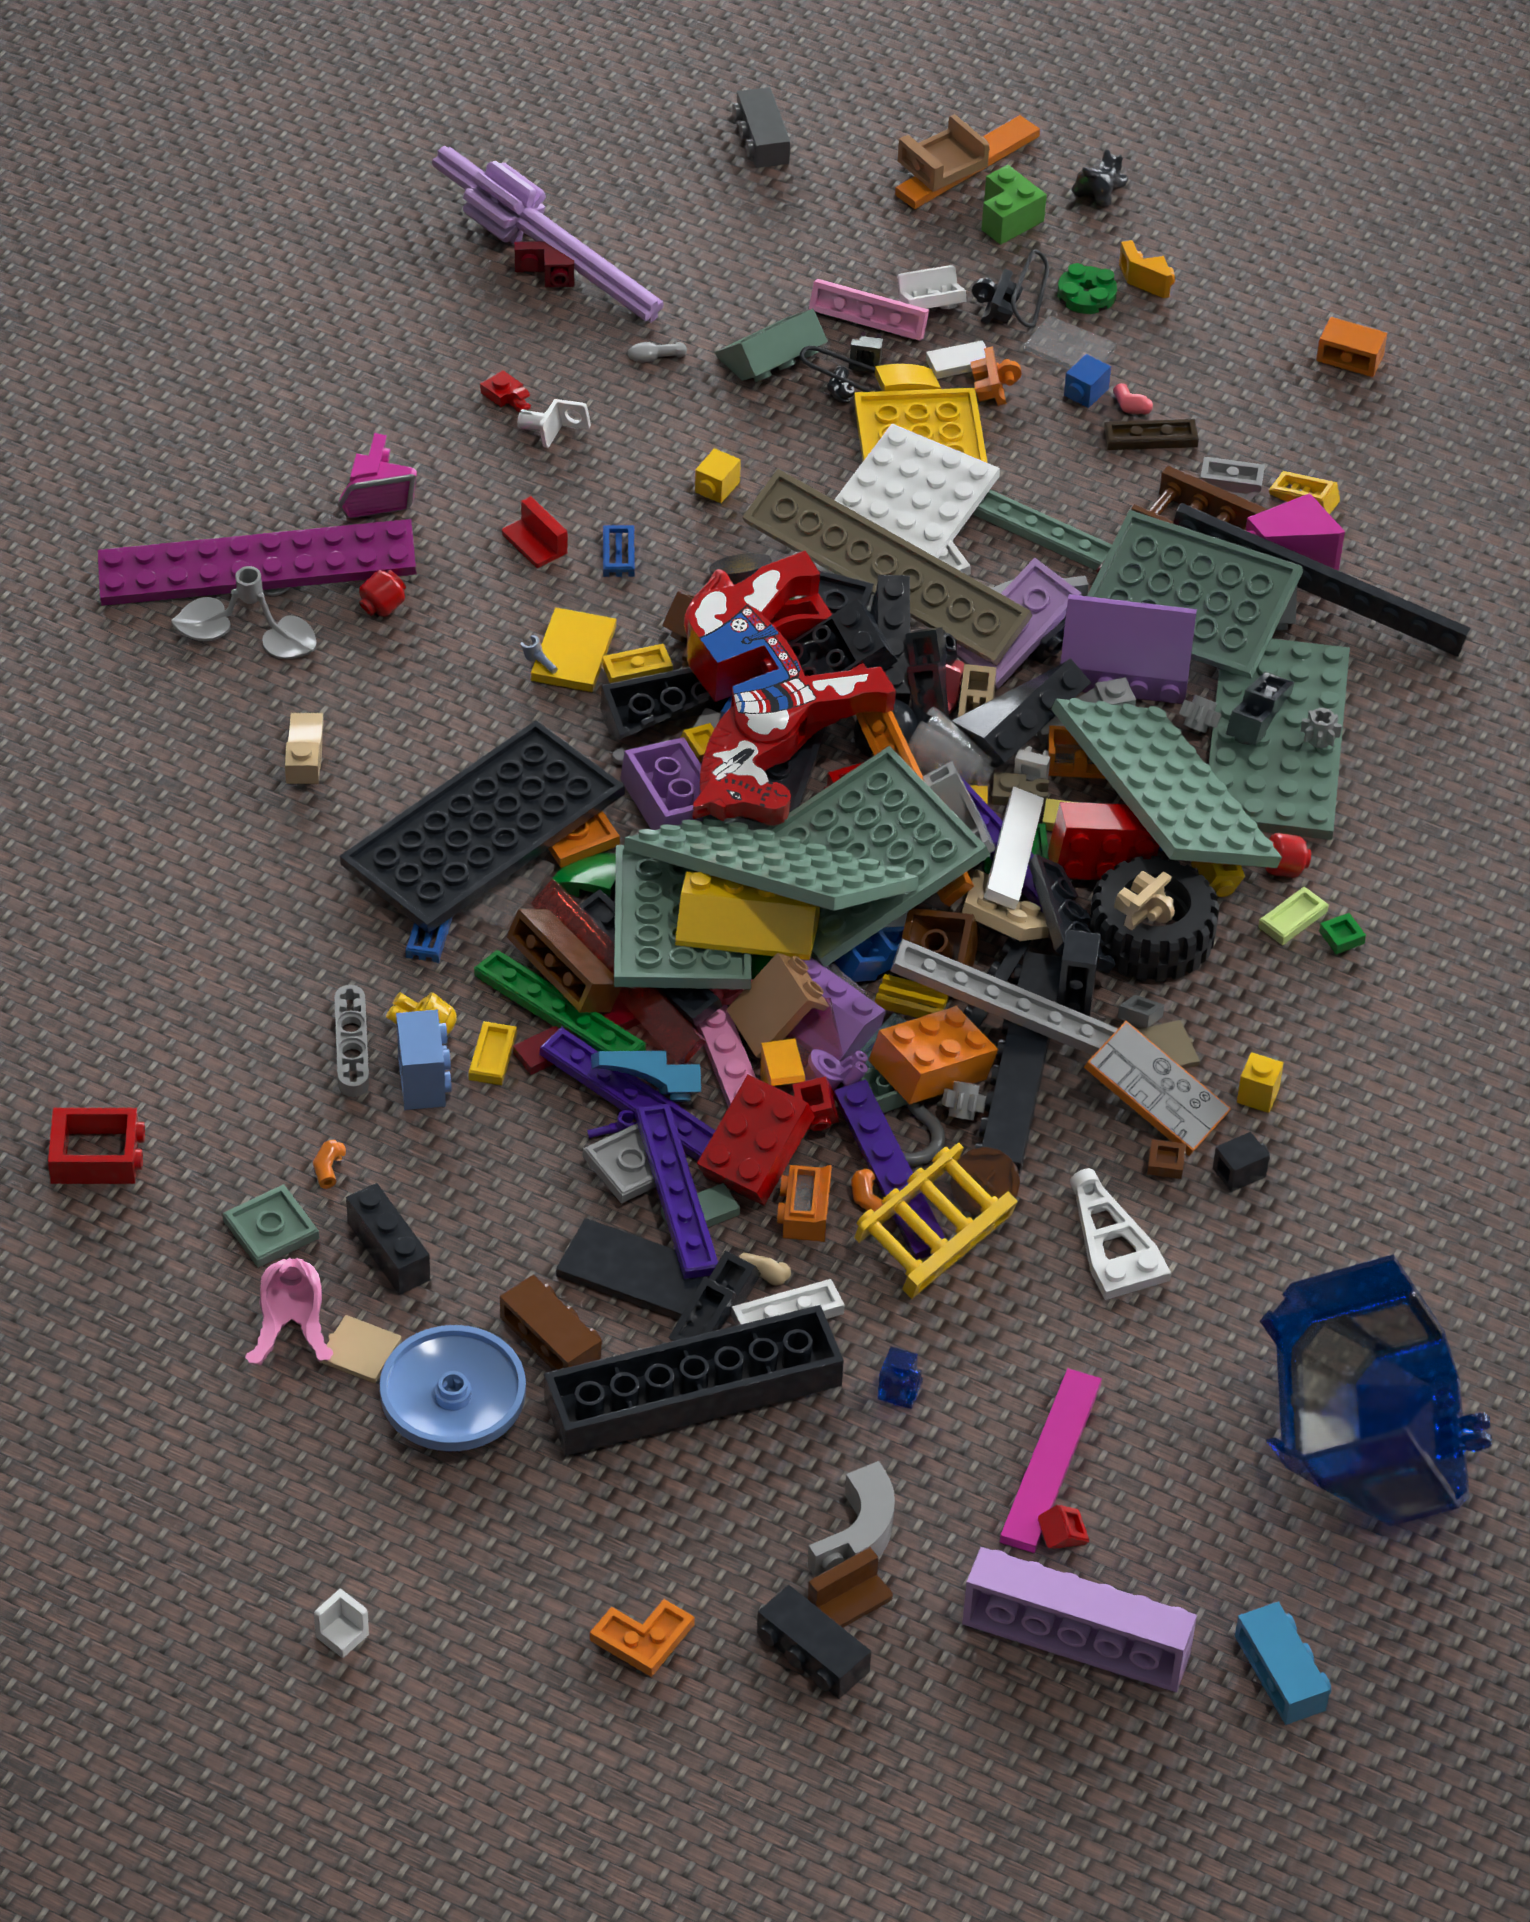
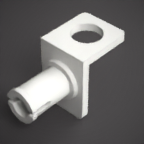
[517,399,591,448]

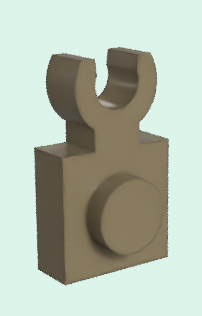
[992,772,1049,806]

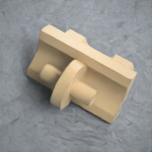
[1114,871,1175,930]

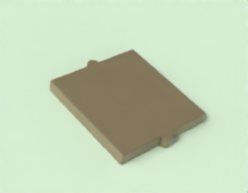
[1137,1020,1200,1069]

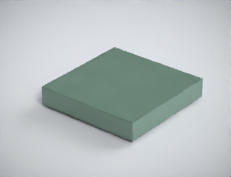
[222,1184,320,1268]

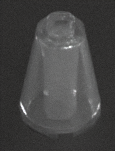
[908,707,995,786]

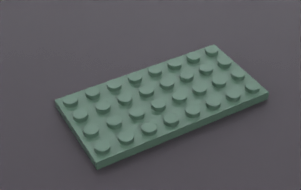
[1208,638,1350,840]
[1051,698,1282,868]
[624,815,919,911]

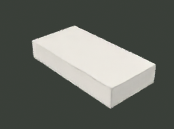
[926,340,986,379]

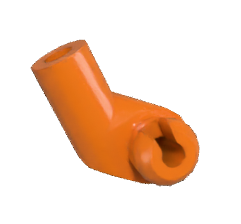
[313,1139,346,1189]
[851,1169,883,1212]

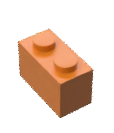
[1316,317,1388,377]

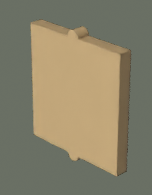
[320,1315,402,1383]

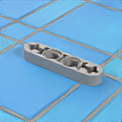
[334,985,369,1097]

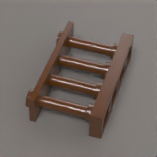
[1131,465,1268,531]

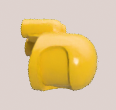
[386,992,457,1035]

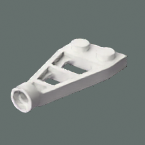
[1070,1169,1171,1300]

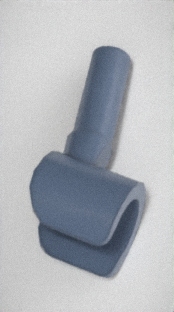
[521,635,558,674]

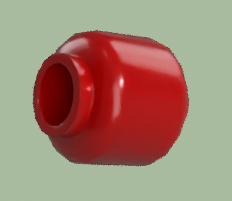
[359,570,406,617]
[1265,833,1311,878]

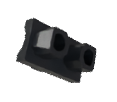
[972,268,1023,325]

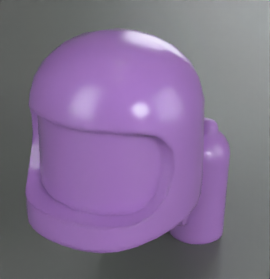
[799,1049,868,1092]

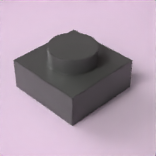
[1117,995,1165,1028]

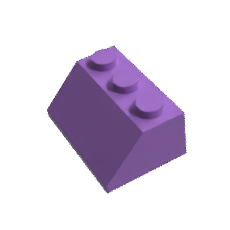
[620,737,711,830]
[788,958,886,1062]

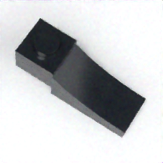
[905,627,951,730]
[1226,672,1295,745]
[668,1250,761,1342]

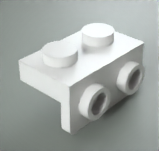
[897,265,967,310]

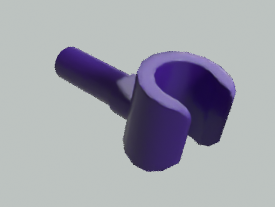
[587,1110,637,1138]

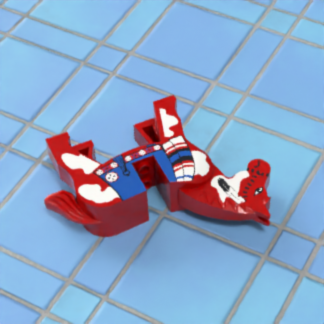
[684,550,896,826]

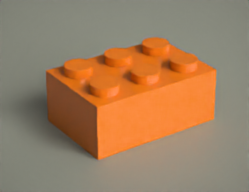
[868,1006,998,1105]

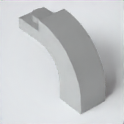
[923,761,996,860]
[808,1461,895,1578]

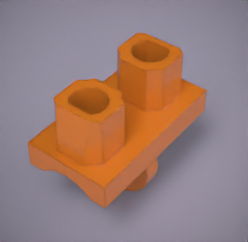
[970,346,1022,406]

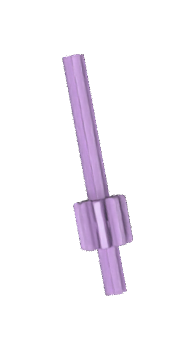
[432,146,663,323]

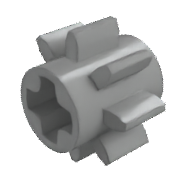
[1179,695,1222,733]
[1300,708,1342,748]
[942,1081,986,1120]

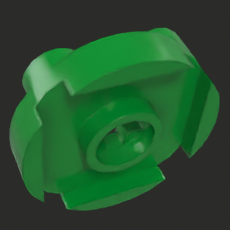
[1057,263,1117,314]

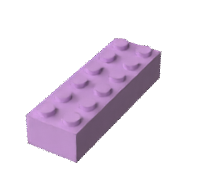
[962,1547,1197,1692]

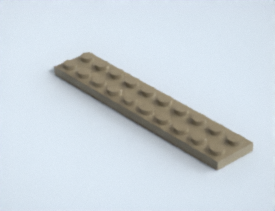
[742,469,1033,666]

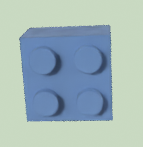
[396,1009,452,1110]

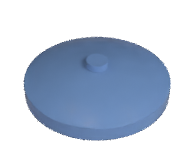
[380,1325,526,1451]

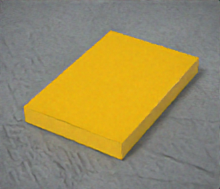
[531,607,617,692]

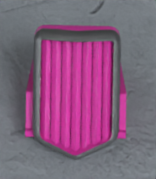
[338,433,417,518]

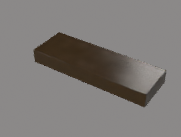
[1104,419,1199,450]

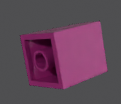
[1246,493,1345,571]

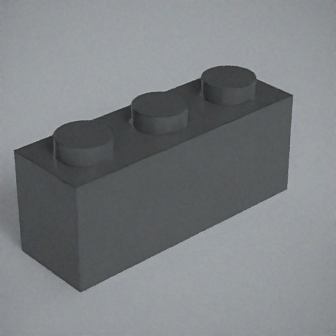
[732,87,790,168]

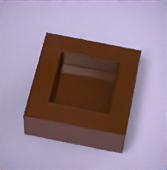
[1147,1139,1186,1179]

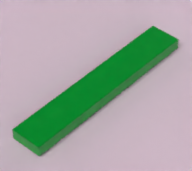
[474,950,646,1051]

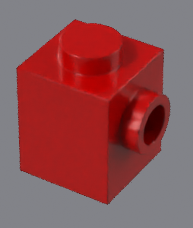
[792,1076,839,1131]

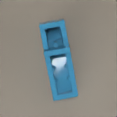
[591,1051,701,1102]

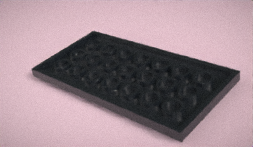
[339,720,625,934]

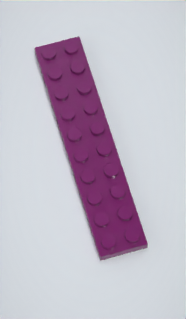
[98,519,417,606]

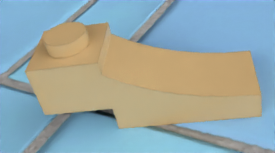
[285,713,324,784]

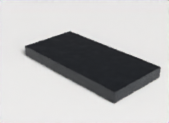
[556,1218,710,1320]

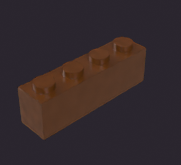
[506,909,622,1012]

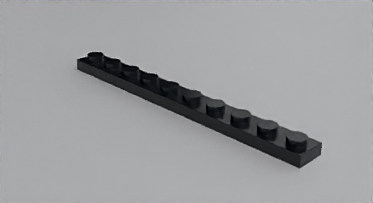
[1173,503,1471,657]

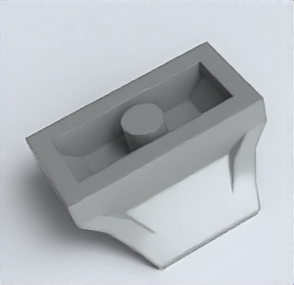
[1200,457,1265,501]

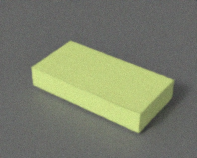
[1258,887,1329,945]

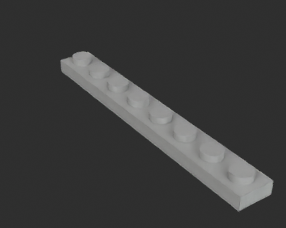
[890,939,1118,1055]

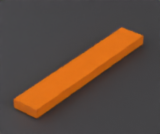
[895,115,1040,209]

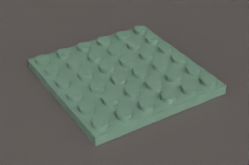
[764,746,990,967]

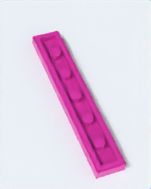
[1000,1368,1102,1553]

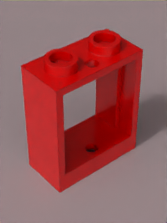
[48,1108,145,1184]

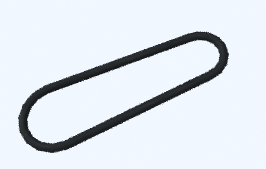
[1011,249,1049,328]
[800,346,875,392]

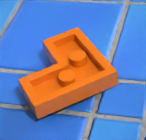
[590,1599,695,1677]

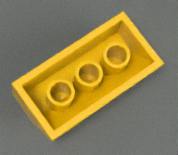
[675,871,820,960]

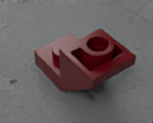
[514,241,575,287]

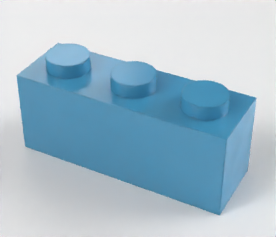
[1235,1601,1331,1725]

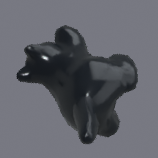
[1071,149,1129,206]

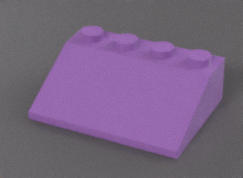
[1060,594,1197,704]

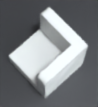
[314,1588,369,1658]

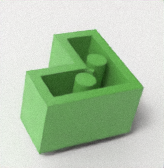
[981,165,1047,245]

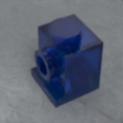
[877,1346,923,1409]

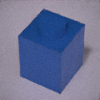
[1064,354,1111,408]

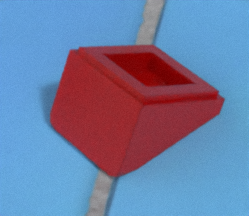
[1038,1504,1089,1549]

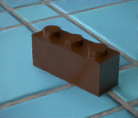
[500,1274,602,1371]

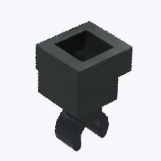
[849,332,883,373]

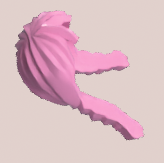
[245,1257,333,1365]

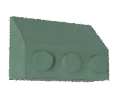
[715,309,828,382]

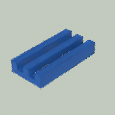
[603,525,635,577]
[406,917,453,963]

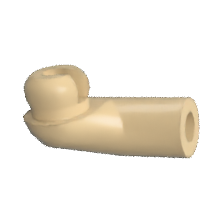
[739,1253,791,1285]

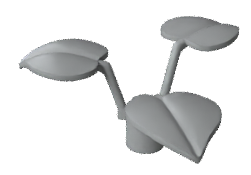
[171,566,317,659]

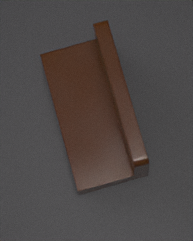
[808,1547,893,1628]

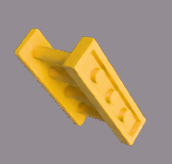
[854,1143,1018,1299]

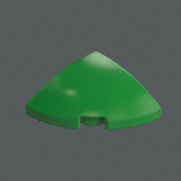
[548,853,616,898]

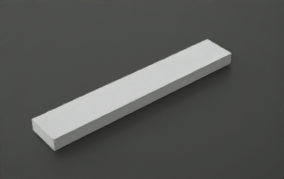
[984,787,1044,910]

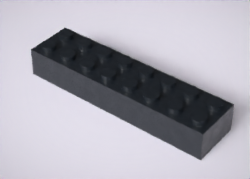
[544,1305,844,1456]

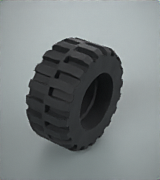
[1089,856,1219,982]

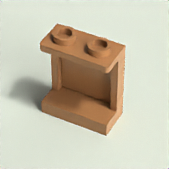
[898,114,990,192]
[726,953,829,1058]

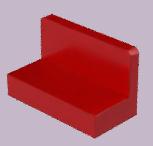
[502,496,568,568]

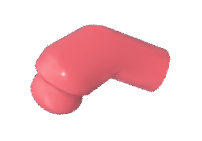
[1113,383,1153,415]

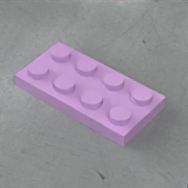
[957,558,1082,689]

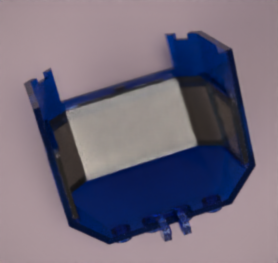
[1259,1254,1492,1526]

